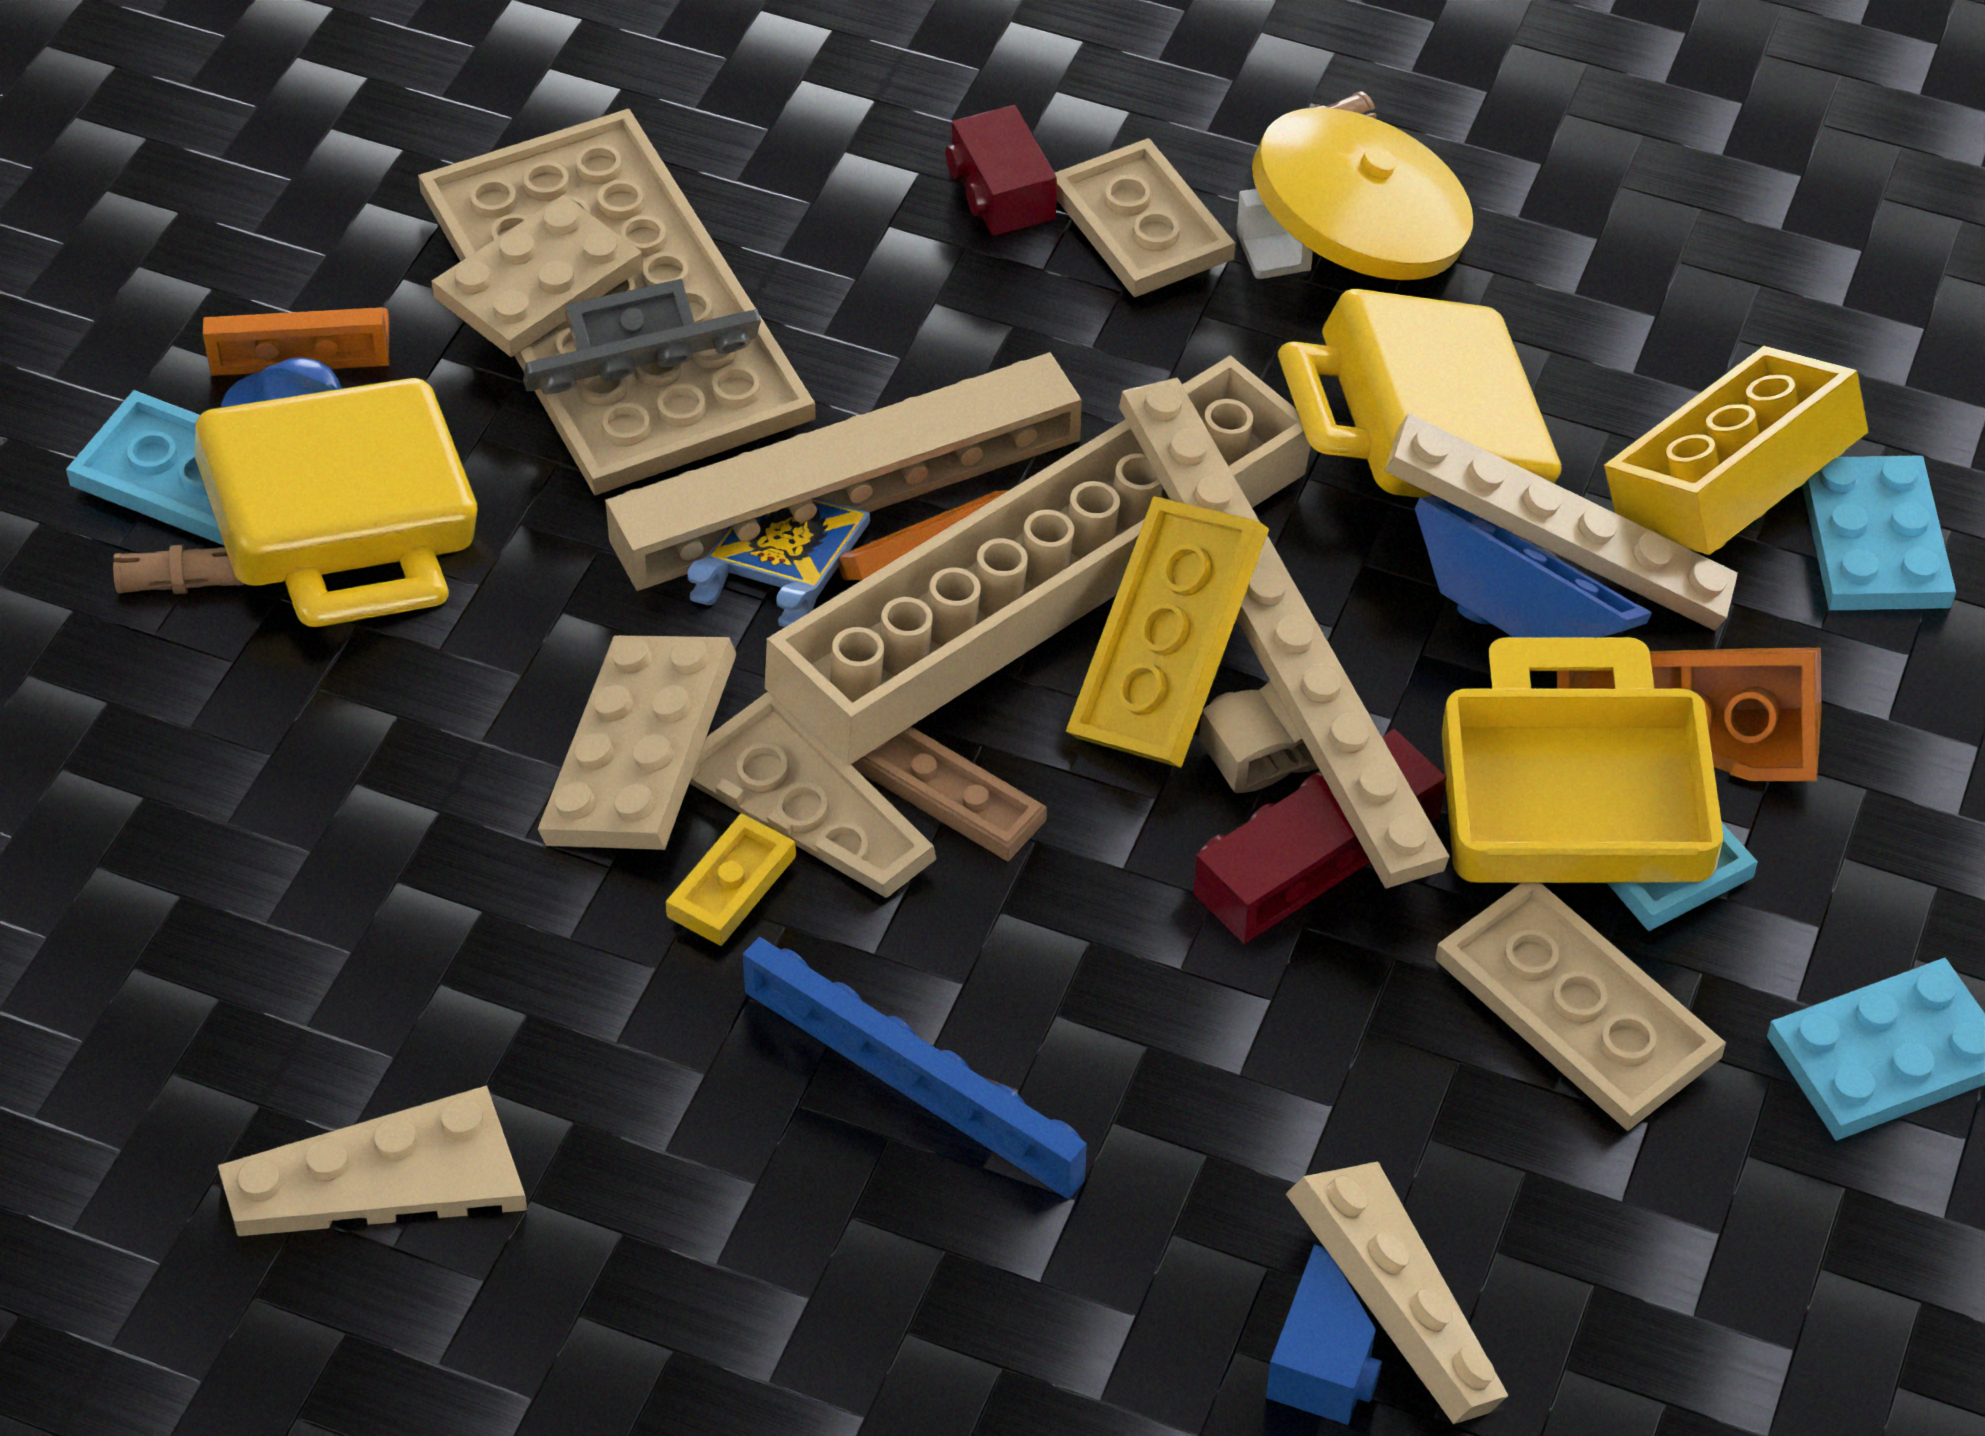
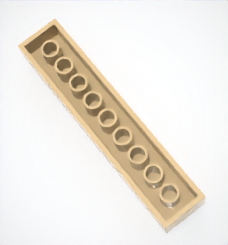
[765,355,1311,766]

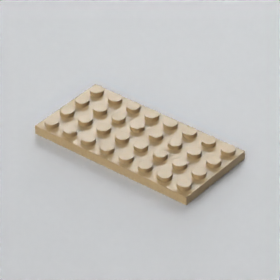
[418,109,816,495]

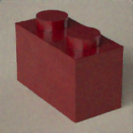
[945,105,1057,236]

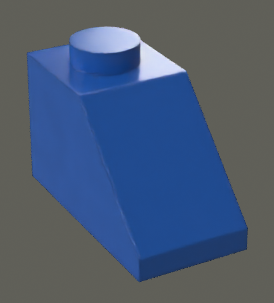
[1266,1244,1382,1425]

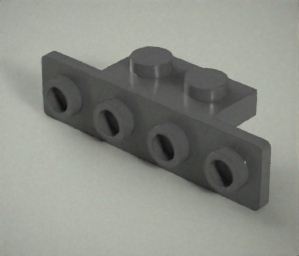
[523,278,761,394]

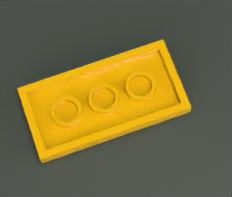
[1066,496,1269,768]

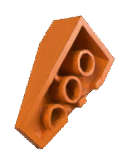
[1557,648,1821,781]

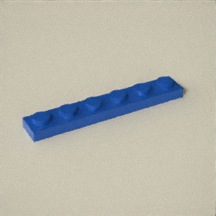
[743,936,1087,1200]

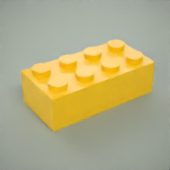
[1604,346,1868,555]

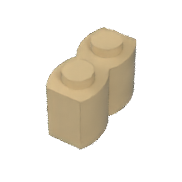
[1199,680,1318,793]

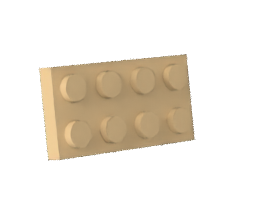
[538,636,737,850]
[1435,883,1726,1131]

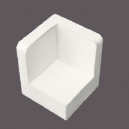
[1236,189,1313,279]

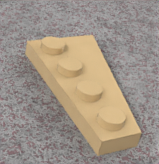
[689,692,937,898]
[218,1085,527,1236]
[1286,1162,1509,1424]

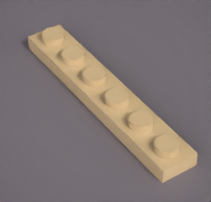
[1384,413,1738,631]

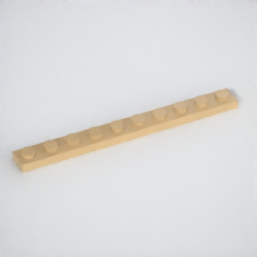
[1119,377,1449,889]

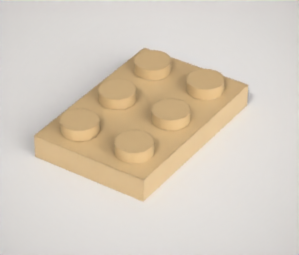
[1055,138,1235,298]
[432,195,643,357]

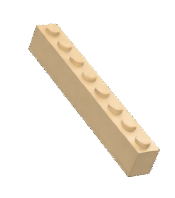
[605,352,1082,591]

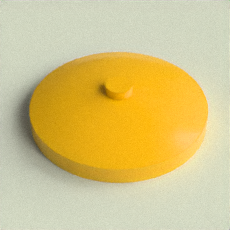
[1252,108,1473,280]

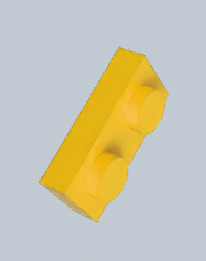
[666,813,796,946]

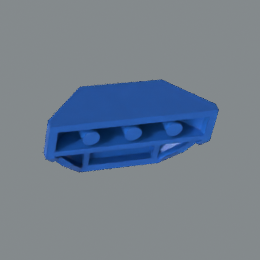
[1415,495,1652,638]

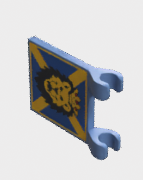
[688,498,870,627]

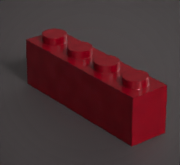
[1193,728,1446,944]

